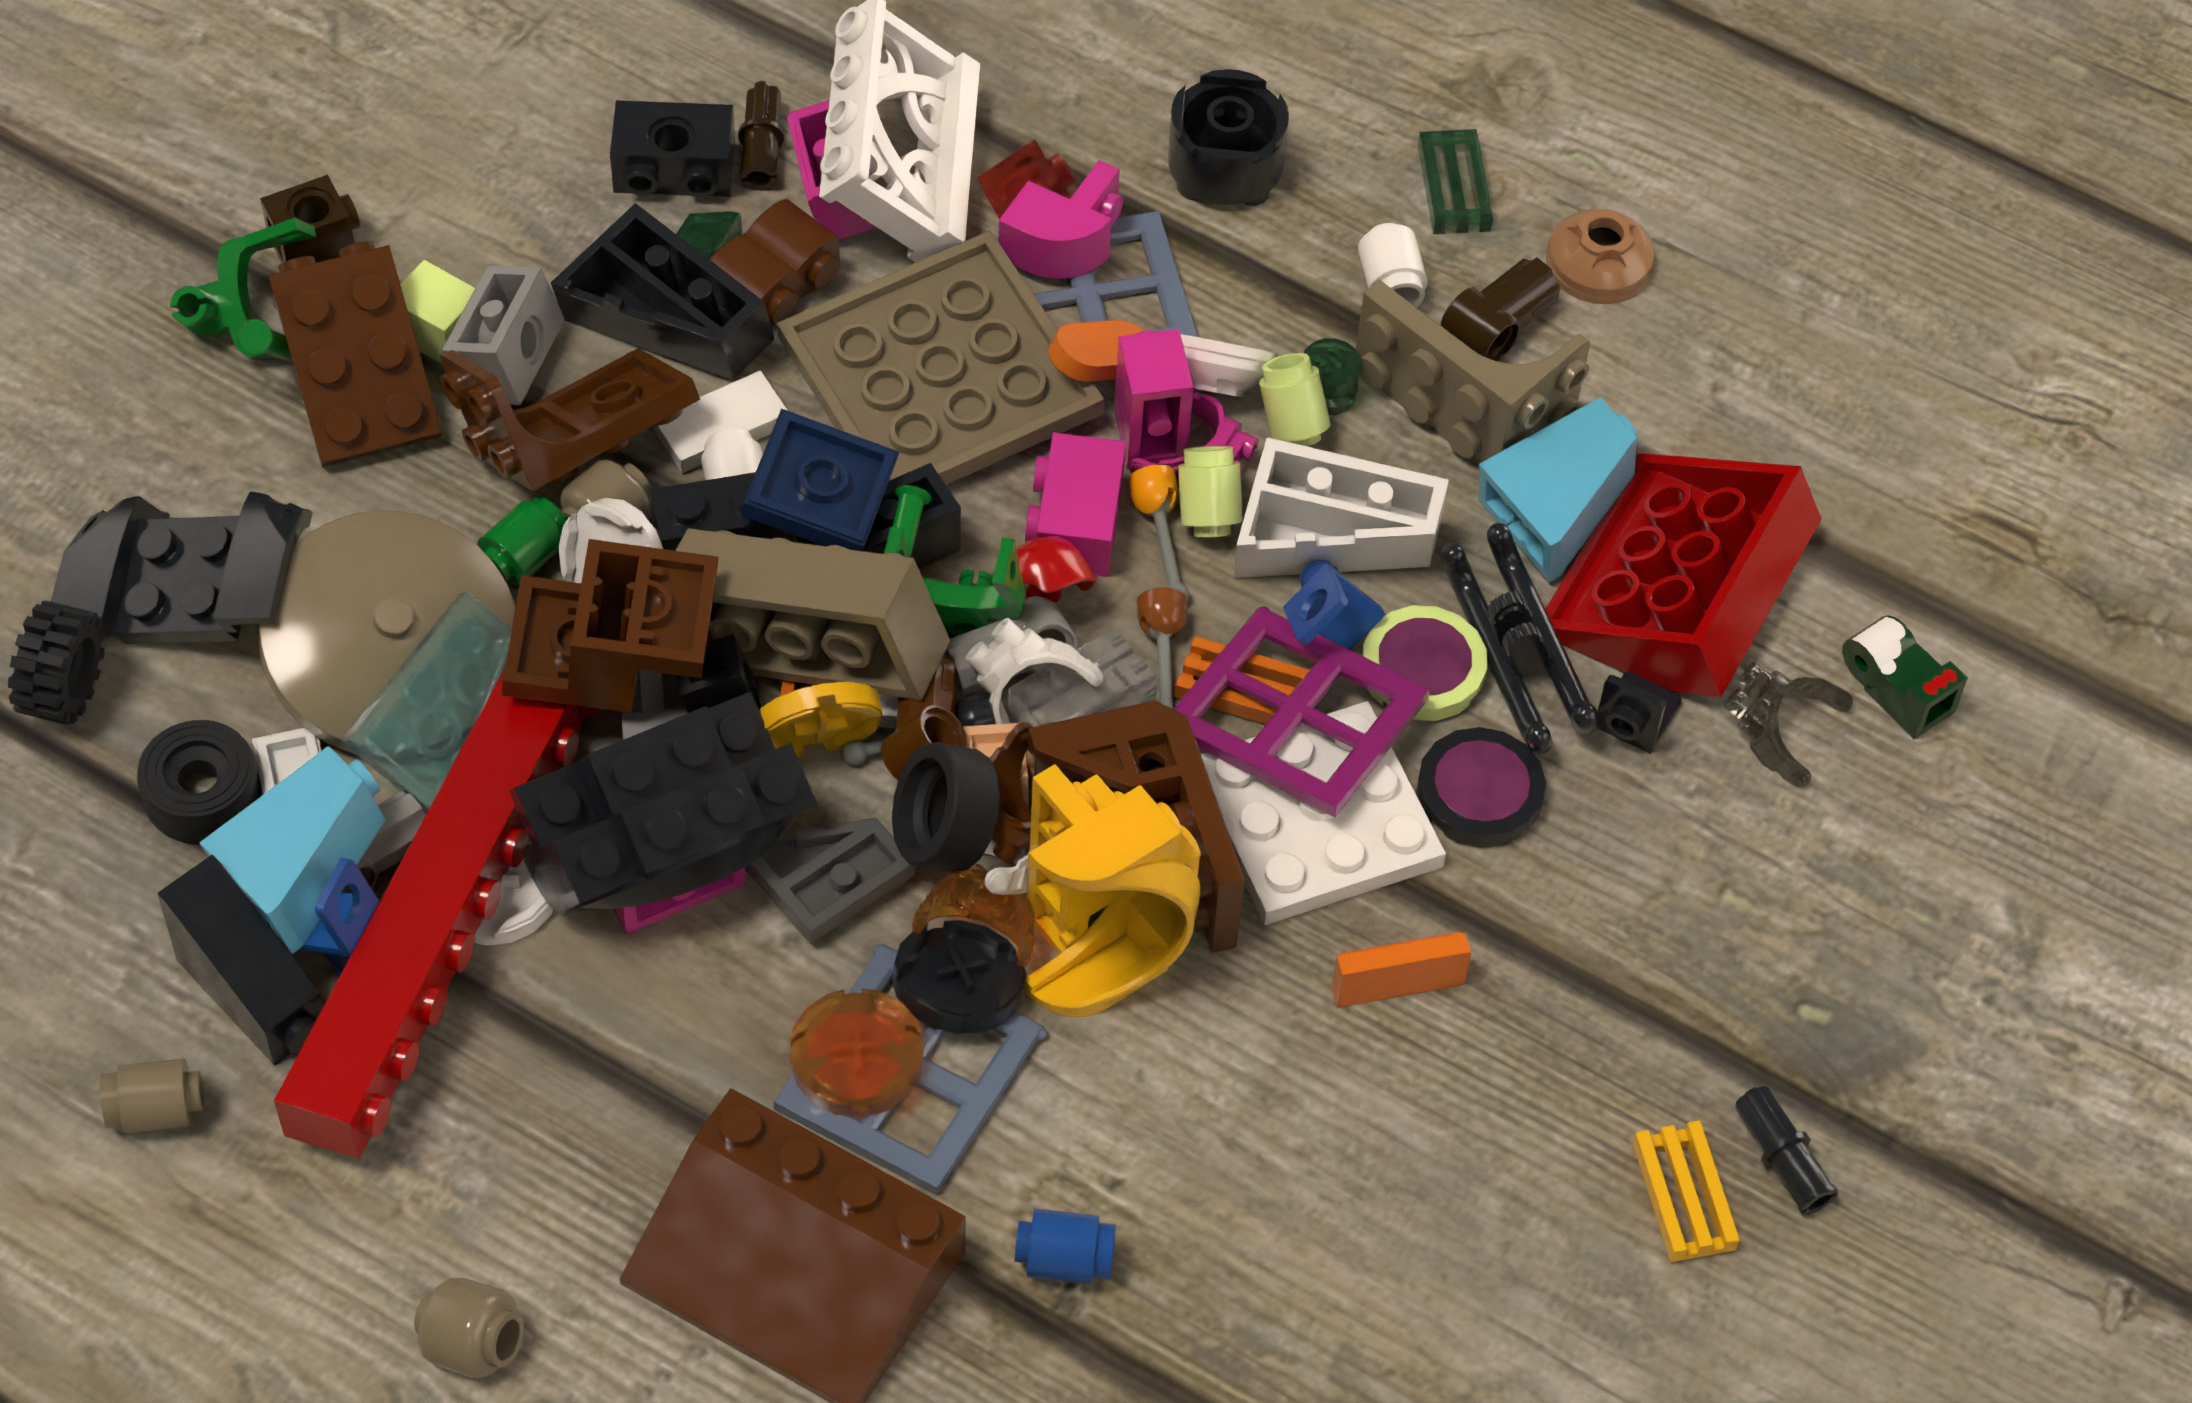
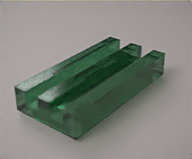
[1418,129,1493,234]

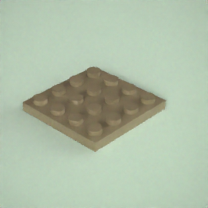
[777,230,1105,485]

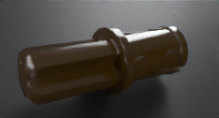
[738,81,784,191]

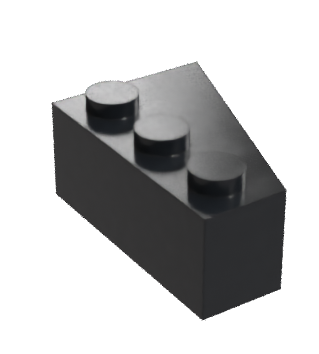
[550,203,775,380]

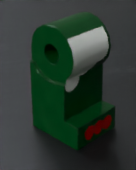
[1842,615,1968,740]

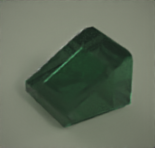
[676,211,742,260]

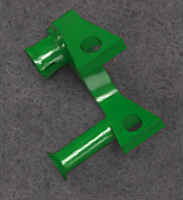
[170,218,316,362]
[884,485,1026,637]

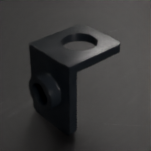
[1597,672,1681,754]

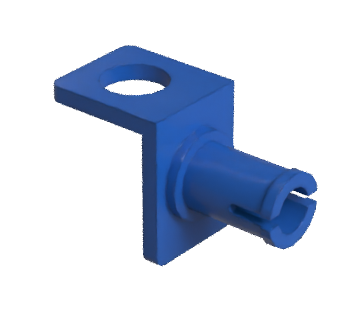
[1283,559,1385,650]
[285,858,380,977]

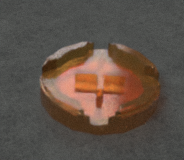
[789,989,924,1118]

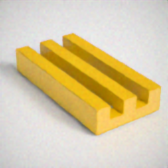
[1632,1120,1740,1263]

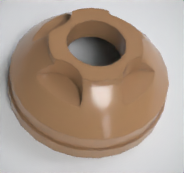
[1546,209,1654,304]

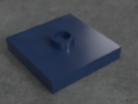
[740,408,900,551]

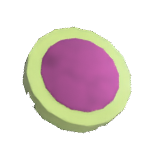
[1362,605,1487,721]

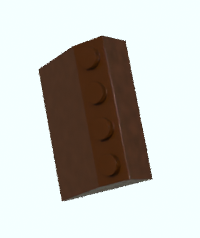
[620,1088,966,1403]

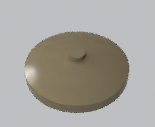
[258,510,515,759]

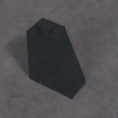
[157,854,323,1065]

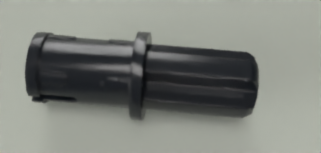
[1735,1086,1838,1215]

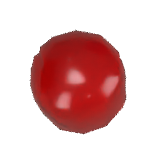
[1016,536,1098,603]

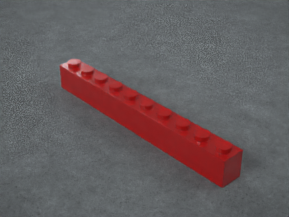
[274,669,599,1159]

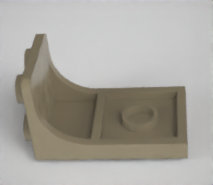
[1353,280,1590,465]

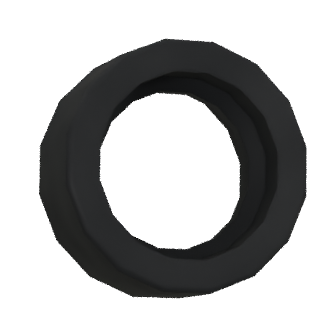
[892,742,1000,872]

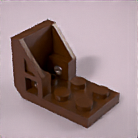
[1027,700,1245,953]

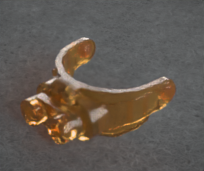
[911,863,1035,968]

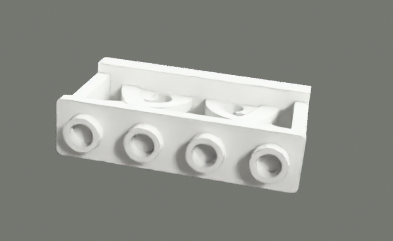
[819,0,980,263]

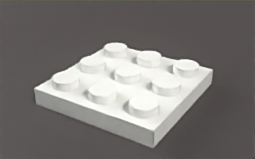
[1201,701,1446,926]

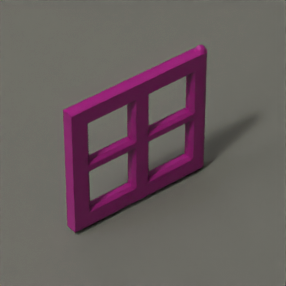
[1174,606,1430,818]

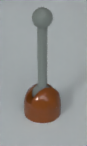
[1137,587,1188,709]

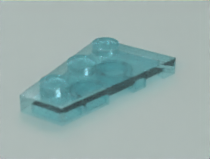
[341,591,511,814]

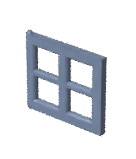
[995,211,1198,337]
[773,944,1047,1195]

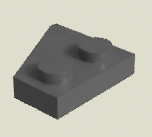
[745,817,916,944]

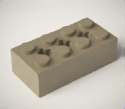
[676,528,950,700]

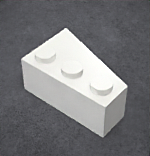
[1234,437,1449,578]

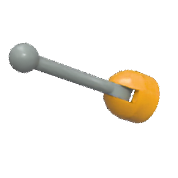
[1127,465,1189,601]

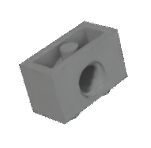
[442,265,565,405]

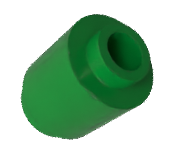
[477,496,567,587]

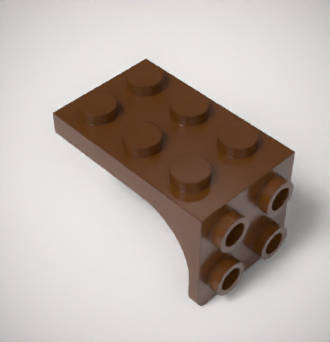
[269,241,442,467]
[440,348,701,491]

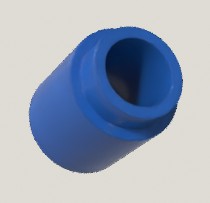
[1014,1208,1116,1285]

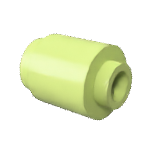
[1259,353,1331,447]
[1178,446,1243,537]

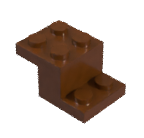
[502,539,719,713]

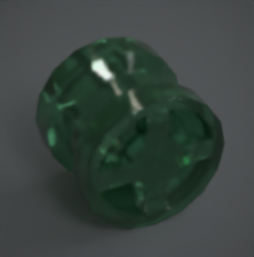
[1304,338,1362,415]

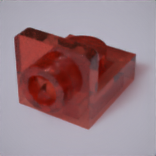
[977,139,1077,219]

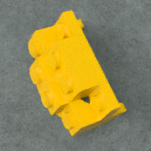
[1023,764,1201,1017]

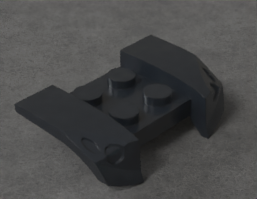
[51,491,313,644]

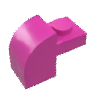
[998,160,1123,279]

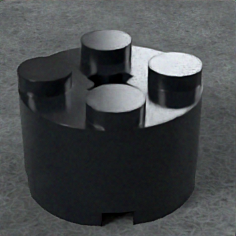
[1168,69,1289,206]

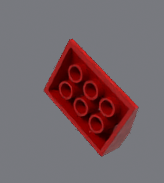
[1546,453,1822,697]

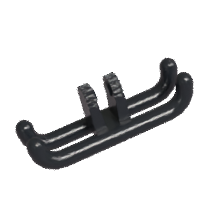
[1441,523,1600,754]

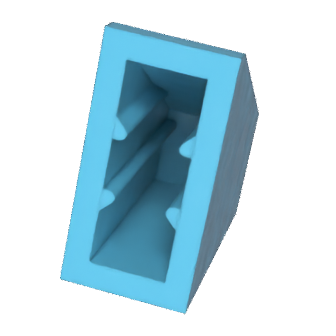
[1479,397,1638,583]
[200,746,386,954]

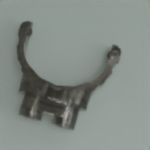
[1724,661,1853,787]

